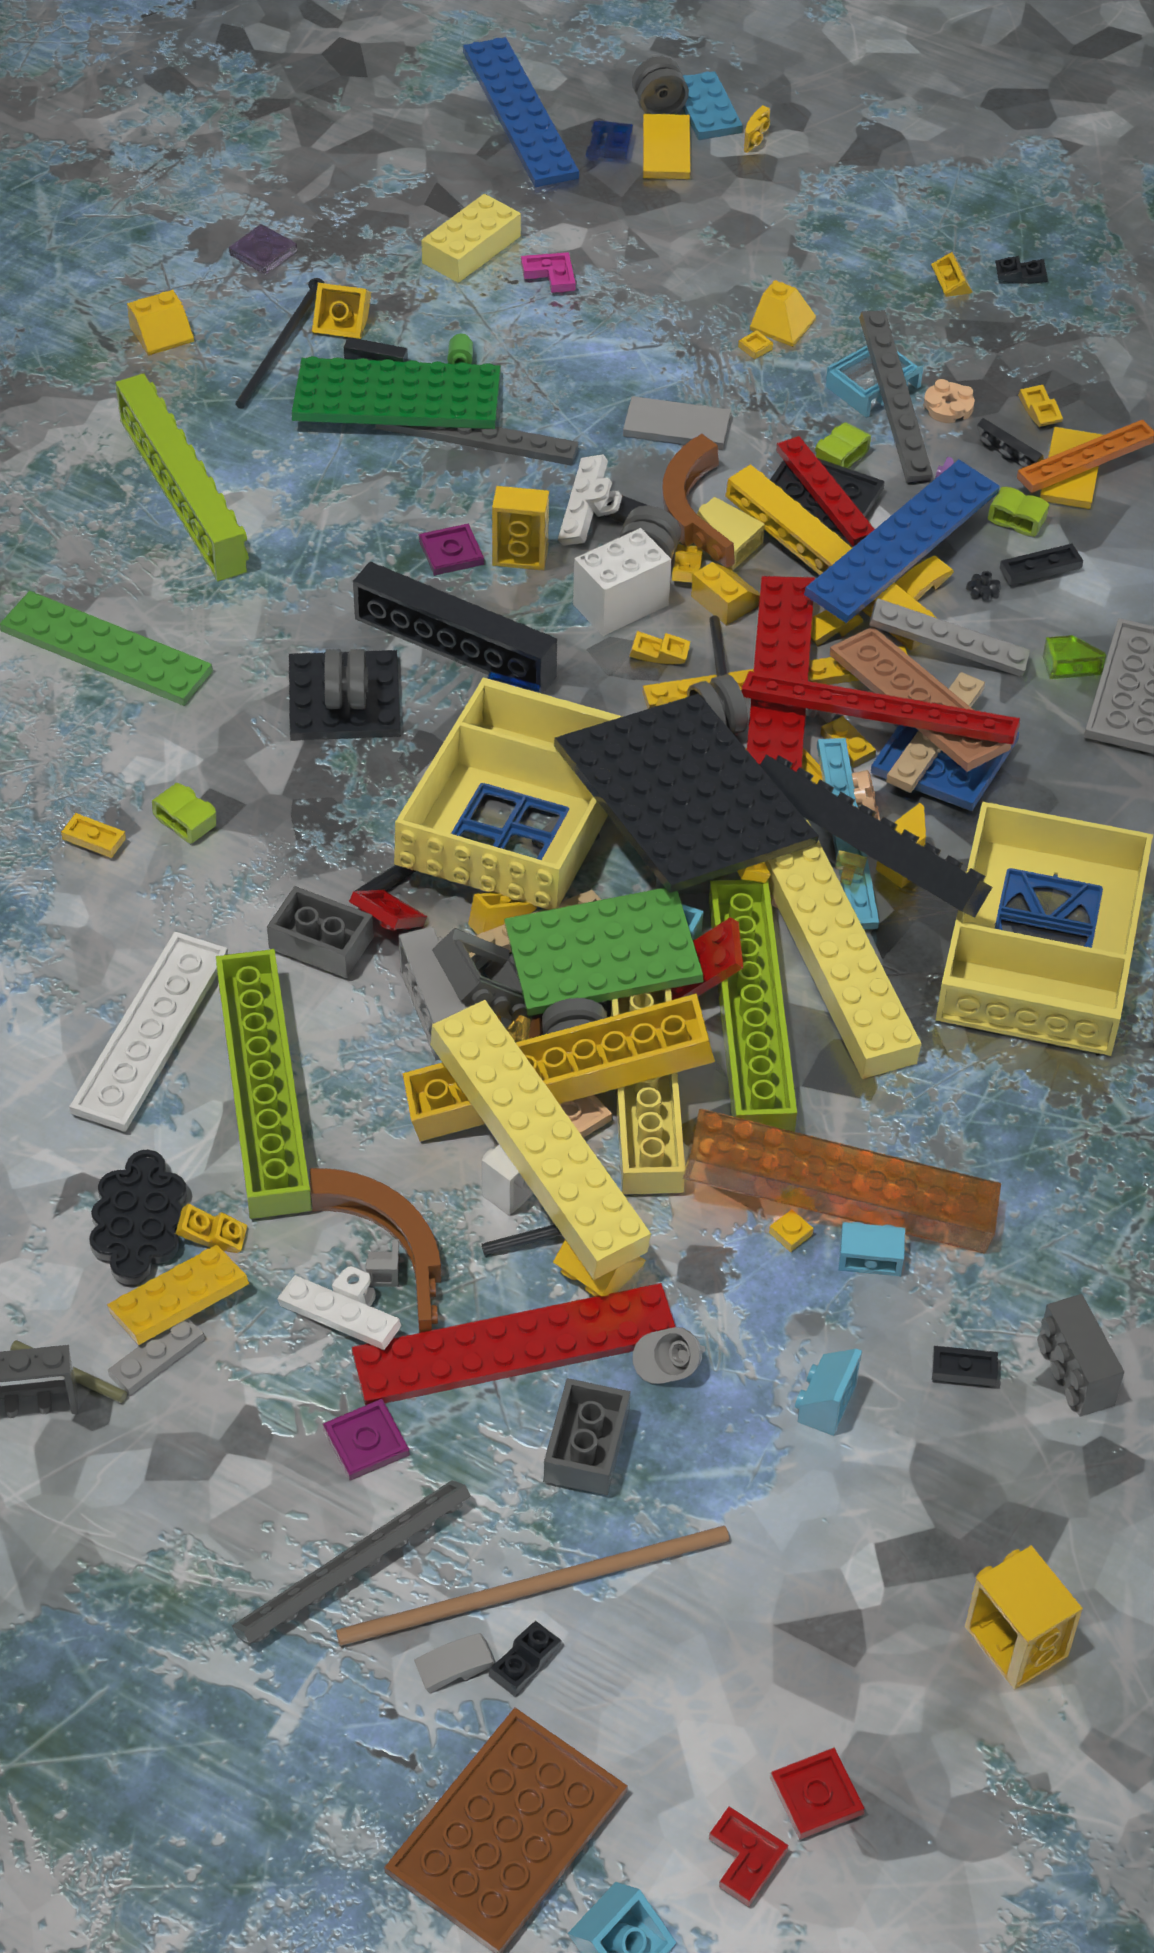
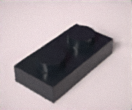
[931,1346,998,1386]

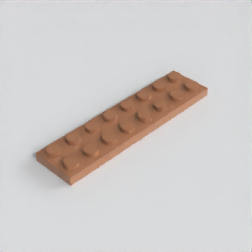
[830,627,1011,772]

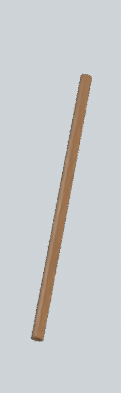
[336,1525,729,1646]

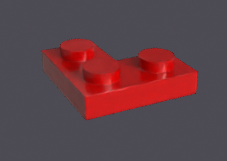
[709,1806,789,1907]

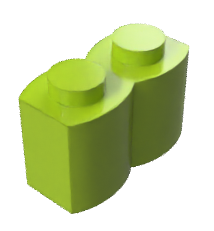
[815,422,871,469]
[988,487,1050,537]
[152,783,216,844]

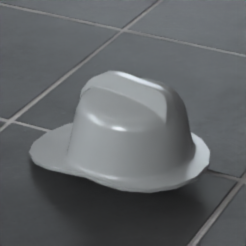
[633,1327,706,1384]

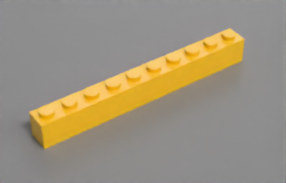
[725,464,937,651]

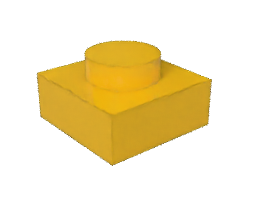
[769,1209,814,1252]

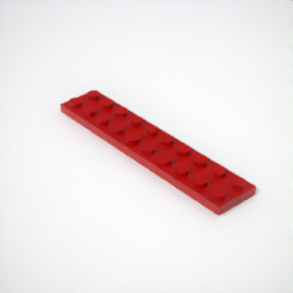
[747,576,815,771]
[351,1283,676,1405]

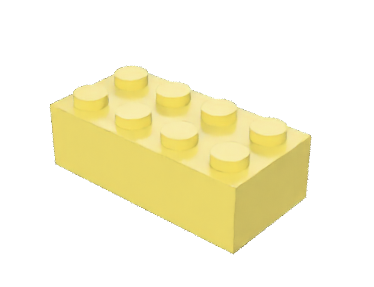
[421,194,521,283]

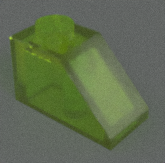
[1042,635,1106,679]

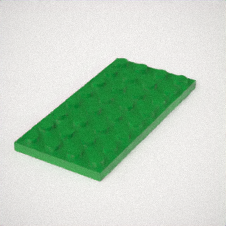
[292,356,501,429]

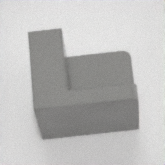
[366,1239,400,1287]

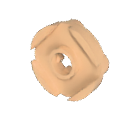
[923,379,975,423]
[852,770,880,820]

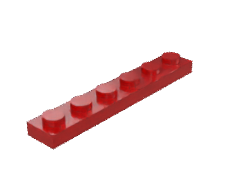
[776,436,875,547]

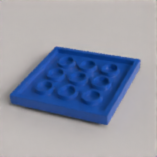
[871,725,1019,811]

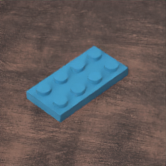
[683,71,743,140]

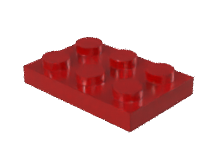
[671,917,743,1000]

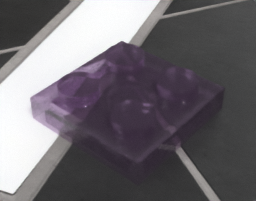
[229,224,297,275]

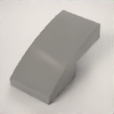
[414,1633,495,1693]

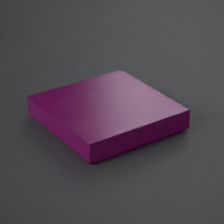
[419,523,484,576]
[322,1399,410,1481]

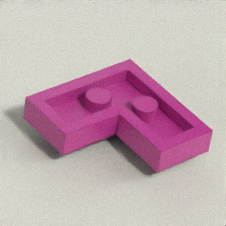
[521,252,576,293]

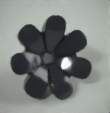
[966,571,1000,601]

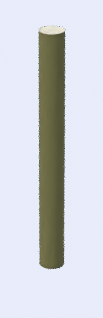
[10,1340,127,1403]

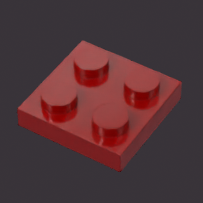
[349,890,428,931]
[770,1747,865,1840]

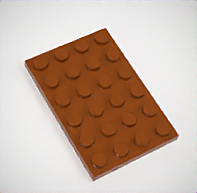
[384,1707,628,1953]

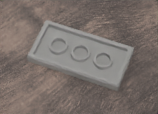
[623,396,731,450]

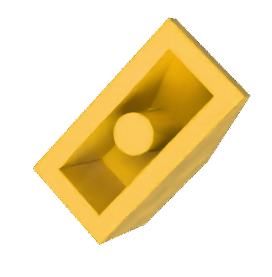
[468,892,537,935]

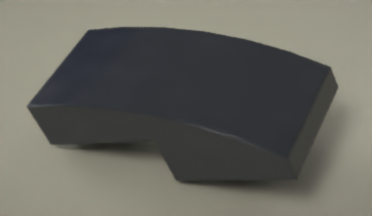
[995,256,1048,284]
[488,1620,562,1696]

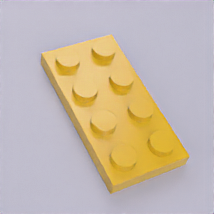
[107,1244,249,1345]

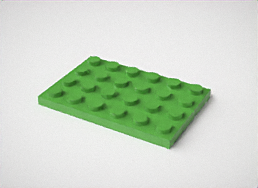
[504,888,703,1016]

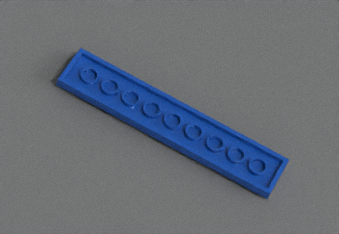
[463,37,579,188]
[804,459,1000,623]

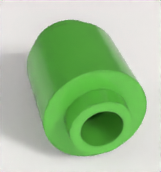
[447,333,473,364]

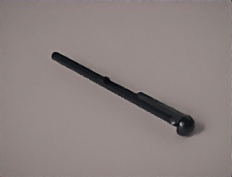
[235,278,325,409]

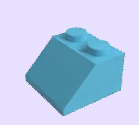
[795,1349,862,1436]
[567,1882,677,1953]

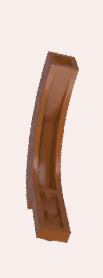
[662,434,735,568]
[310,1168,441,1333]

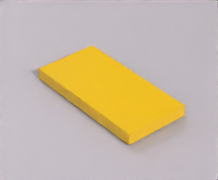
[643,114,690,179]
[1040,427,1103,509]

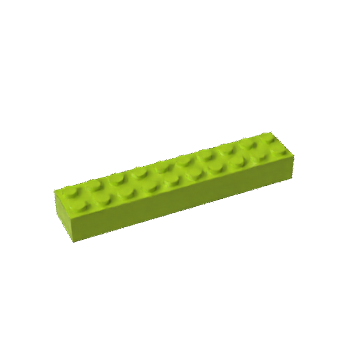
[115,373,249,582]
[709,880,797,1137]
[215,949,312,1219]

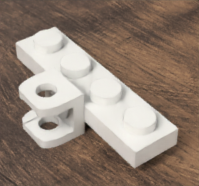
[558,454,622,546]
[277,1266,401,1350]

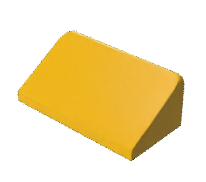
[931,252,972,297]

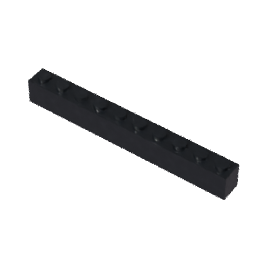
[760,755,993,918]

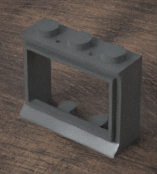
[432,928,527,1022]
[0,1345,78,1418]

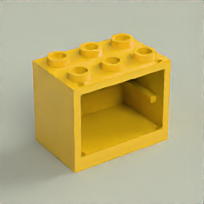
[964,1545,1083,1690]

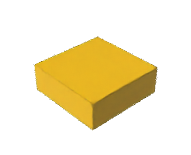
[738,330,773,360]

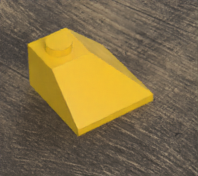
[750,280,816,347]

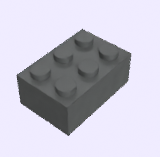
[267,886,374,978]
[1037,1294,1124,1417]
[543,1378,631,1495]

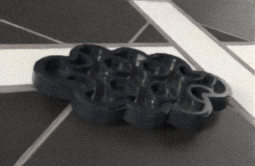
[89,1149,187,1285]

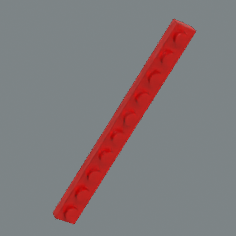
[741,671,1020,745]

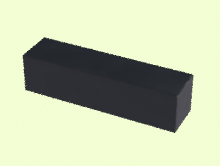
[343,337,408,362]

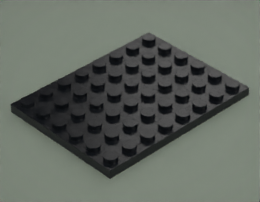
[554,694,819,893]

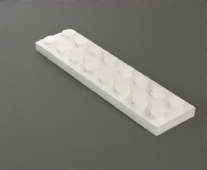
[69,932,229,1132]

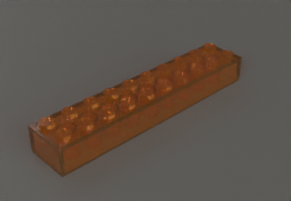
[683,1109,1001,1254]

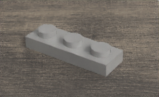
[108,1318,204,1397]

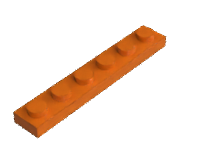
[1017,419,1154,493]

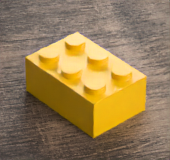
[492,486,549,571]

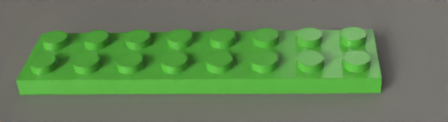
[0,590,213,706]

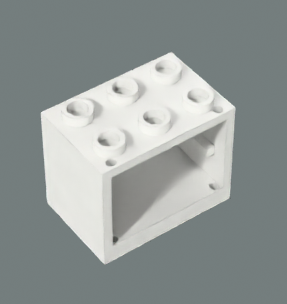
[573,528,671,636]

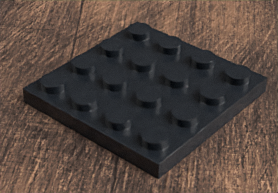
[770,458,885,544]
[289,650,401,741]

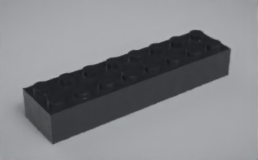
[353,562,557,694]

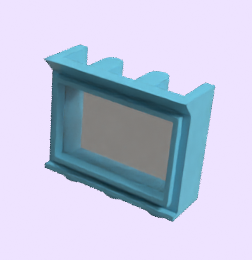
[826,345,924,418]

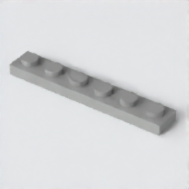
[869,598,1030,677]

